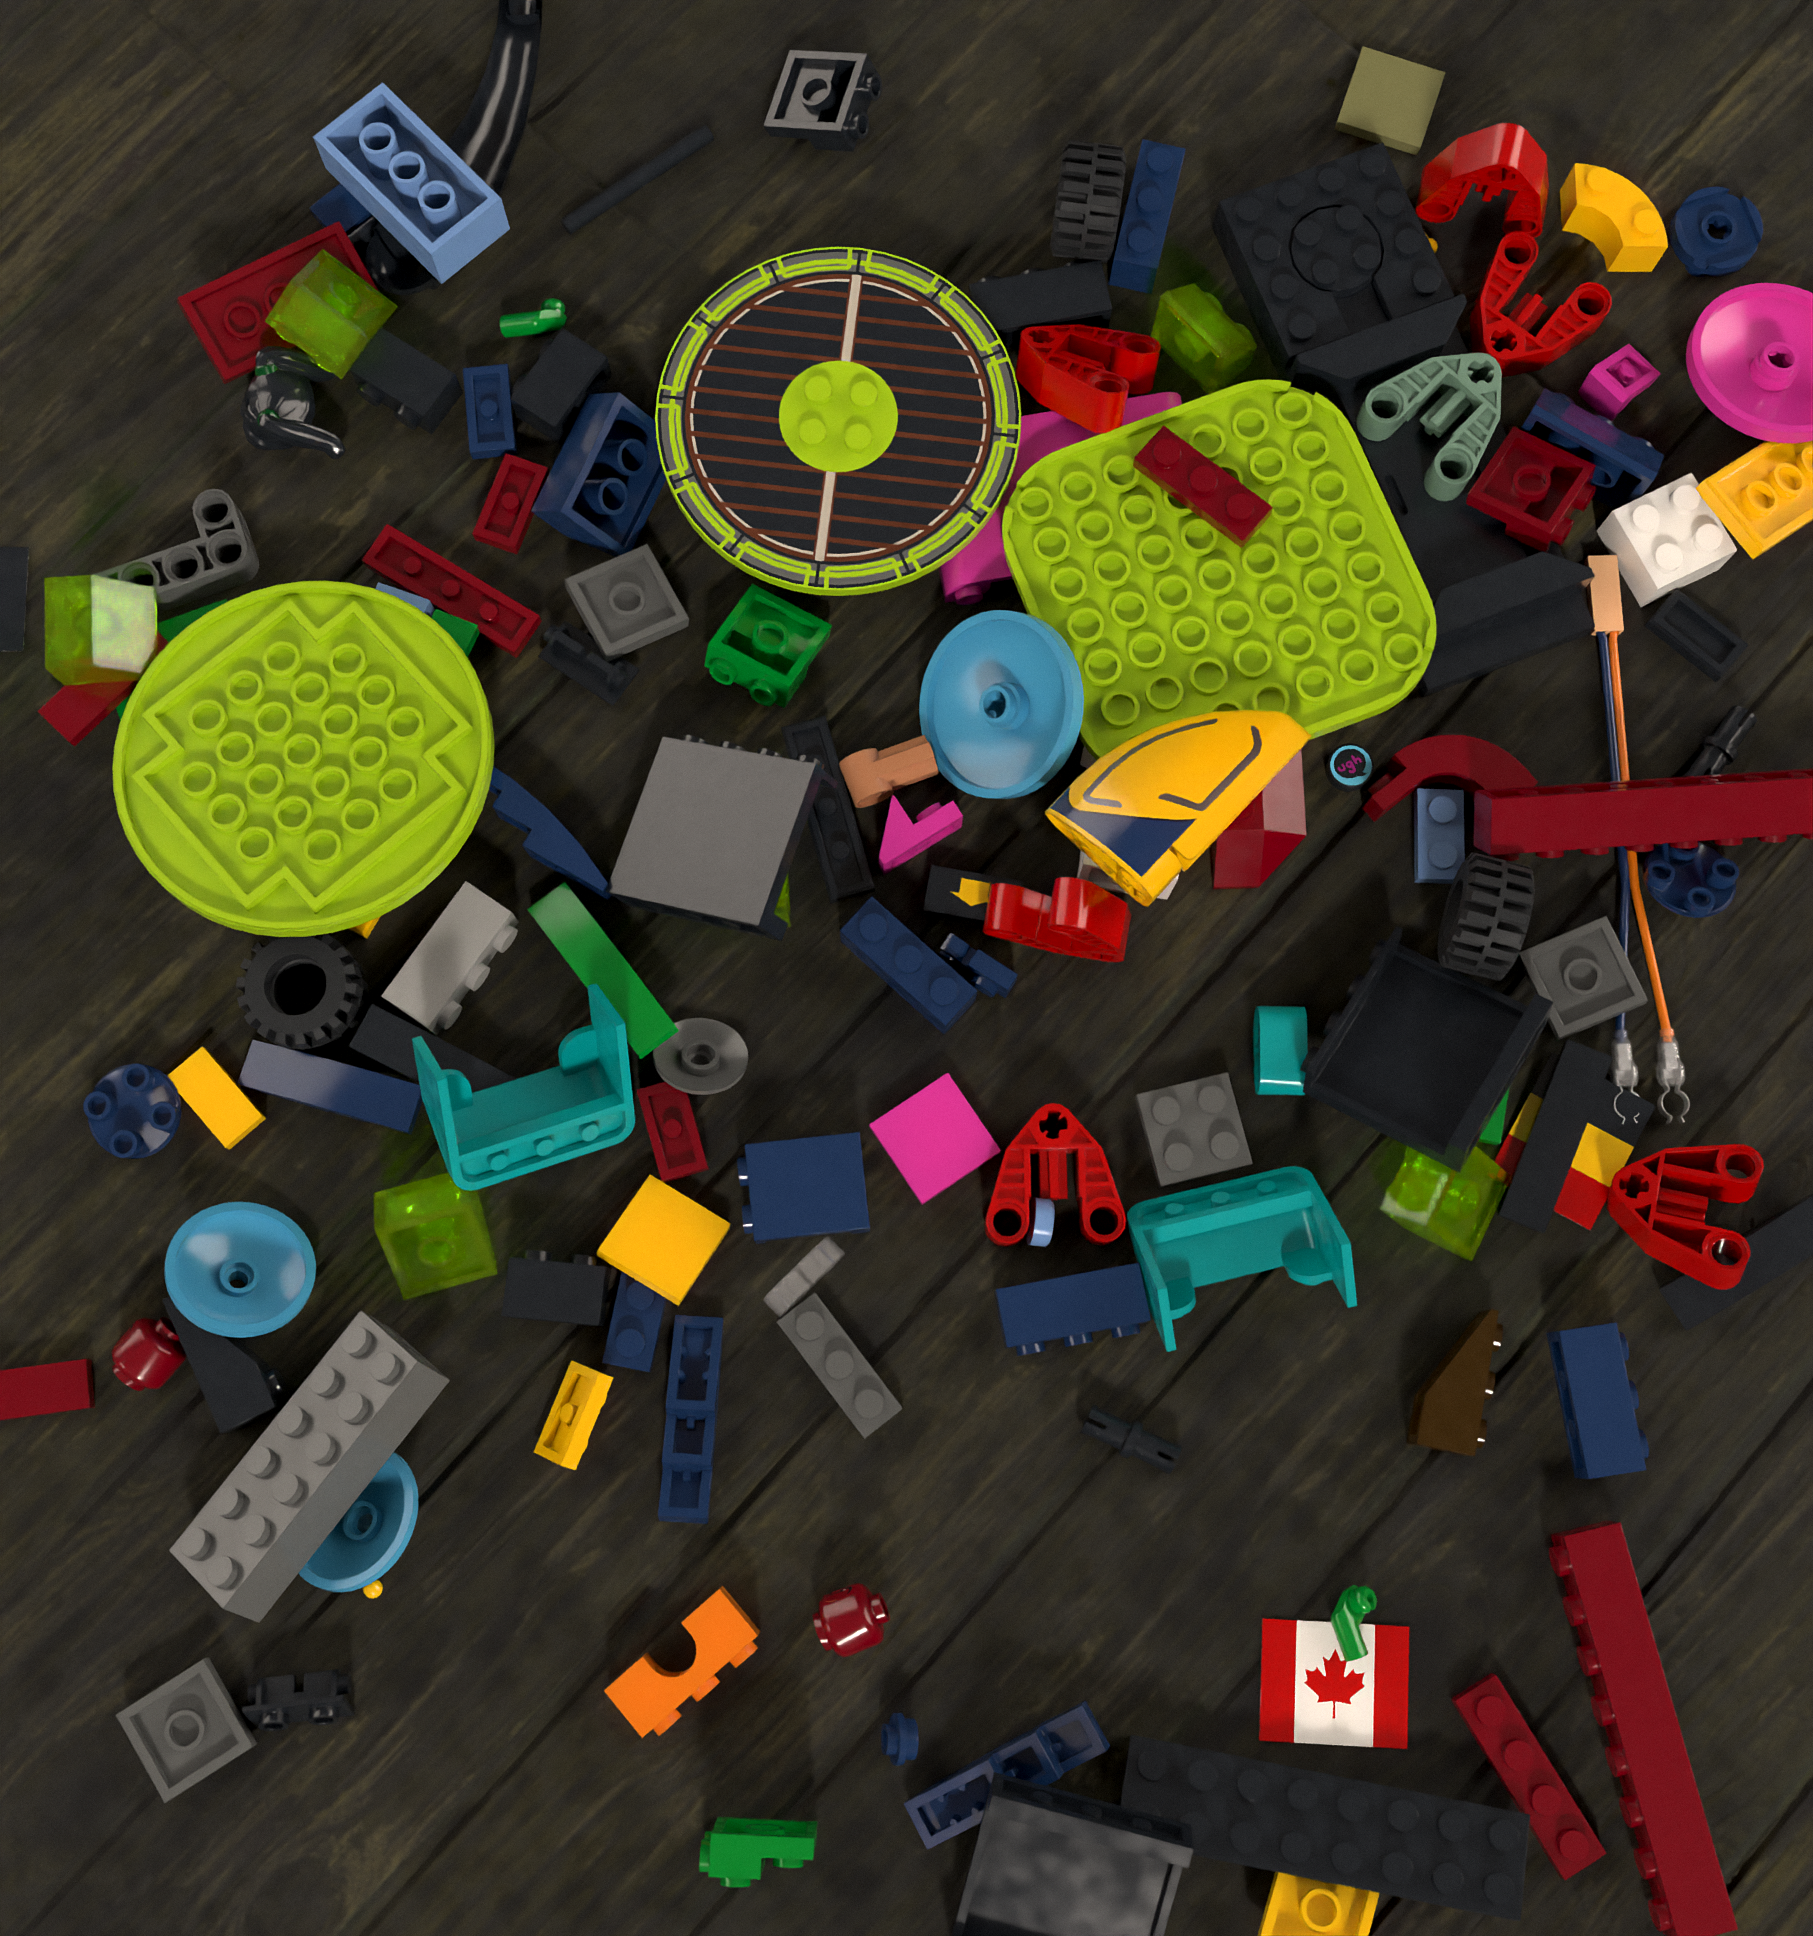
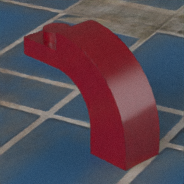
[1363,735,1538,822]

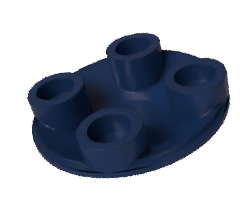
[1642,841,1739,918]
[83,1064,182,1159]

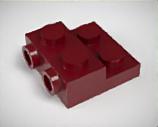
[1466,426,1597,552]

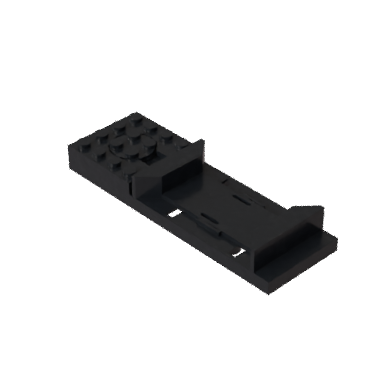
[1212,142,1595,698]

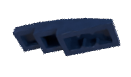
[489,766,612,901]
[237,1040,423,1134]
[658,1315,724,1524]
[904,1700,1110,1850]

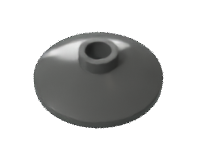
[653,1018,748,1095]

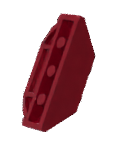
[1210,749,1307,889]

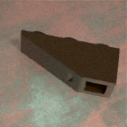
[1406,1309,1503,1456]

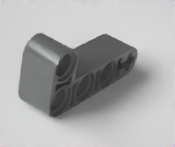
[73,489,259,630]

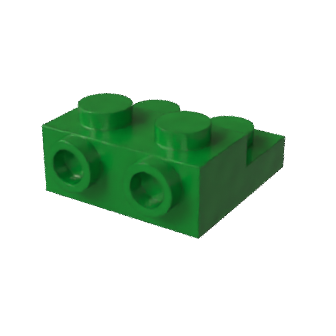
[704,584,832,708]
[699,1817,817,1887]

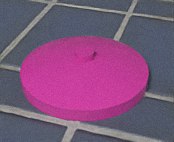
[1686,283,1813,443]

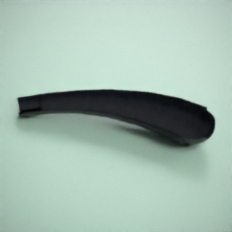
[365,0,542,295]

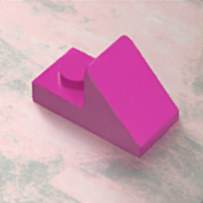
[1578,344,1661,421]
[879,795,963,875]

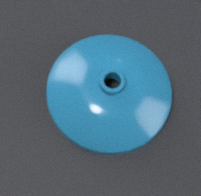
[164,1202,316,1338]
[299,1452,418,1592]

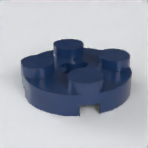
[1669,187,1763,277]

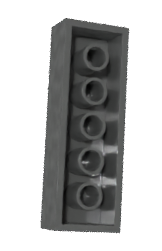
[169,1310,450,1623]

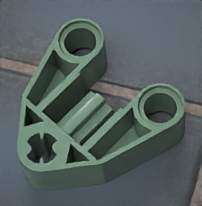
[1356,353,1502,501]

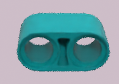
[1253,1006,1308,1095]

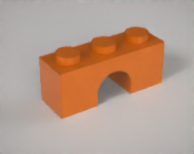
[604,1586,761,1738]

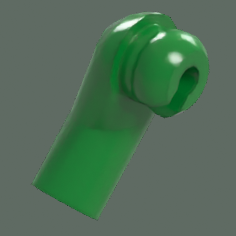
[499,298,567,338]

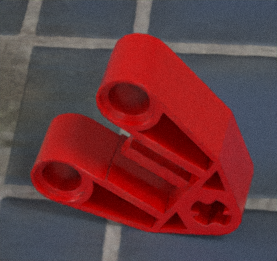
[1416,123,1549,238]
[1469,231,1612,378]
[1015,324,1161,434]
[983,877,1131,962]
[984,1103,1126,1247]
[1607,1144,1764,1290]

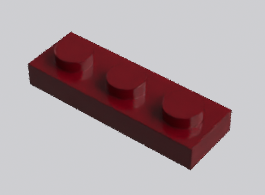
[1133,425,1273,548]

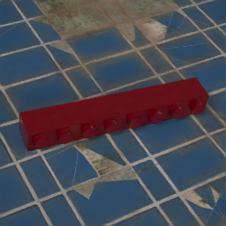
[1473,768,1813,861]
[1549,1520,1738,1936]

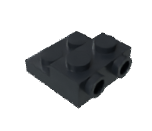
[764,50,882,152]

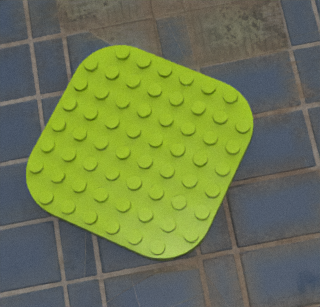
[1002,379,1437,761]

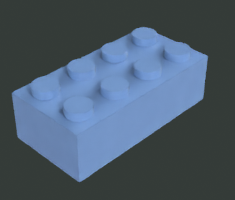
[313,82,510,284]

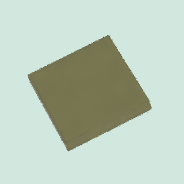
[1335,46,1446,155]

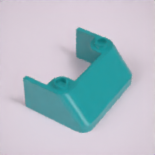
[412,983,635,1191]
[1127,1166,1357,1352]

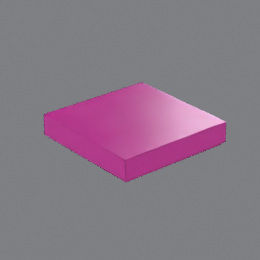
[869,1073,1001,1205]

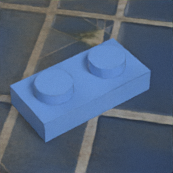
[1413,788,1465,884]

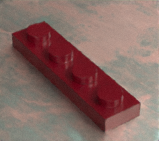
[361,524,542,658]
[1451,1673,1607,1880]

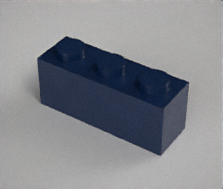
[1109,139,1186,294]
[840,897,977,1034]
[994,1263,1151,1356]
[1546,1322,1649,1479]

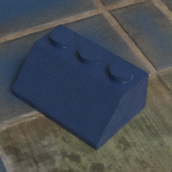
[1520,388,1664,510]
[531,392,666,557]

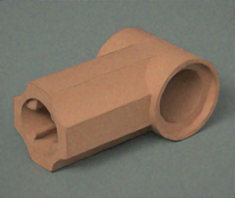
[839,735,938,808]

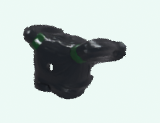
[240,346,346,460]

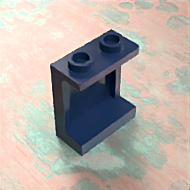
[737,1132,870,1244]

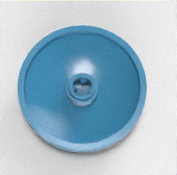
[919,610,1084,799]

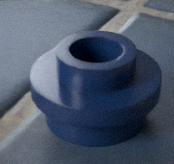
[881,1713,919,1766]

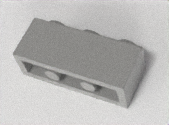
[382,881,519,1035]

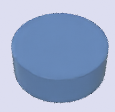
[1026,1197,1055,1247]

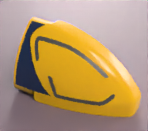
[1045,710,1312,907]

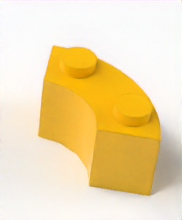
[1560,163,1668,272]

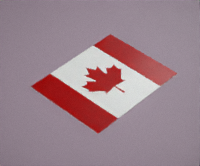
[1259,1618,1409,1749]

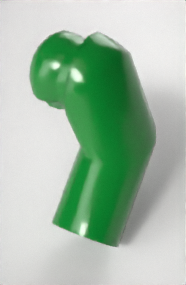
[1331,1585,1377,1662]

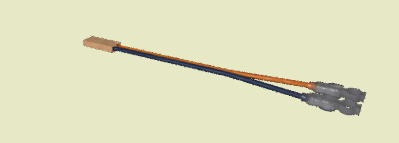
[1584,555,1690,1124]

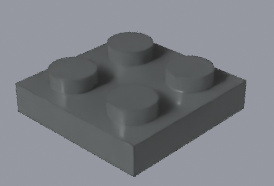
[565,544,689,662]
[1517,916,1648,1041]
[1135,1072,1253,1188]
[116,1657,257,1803]

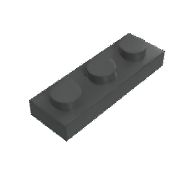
[777,1292,903,1439]

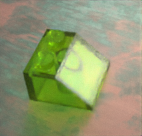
[265,249,398,379]
[1151,283,1257,394]
[44,575,158,685]
[1380,1146,1511,1261]
[374,1172,498,1300]

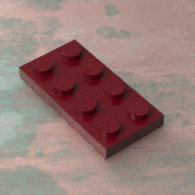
[177,221,385,384]

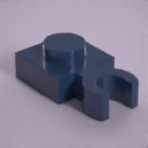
[939,933,1018,998]

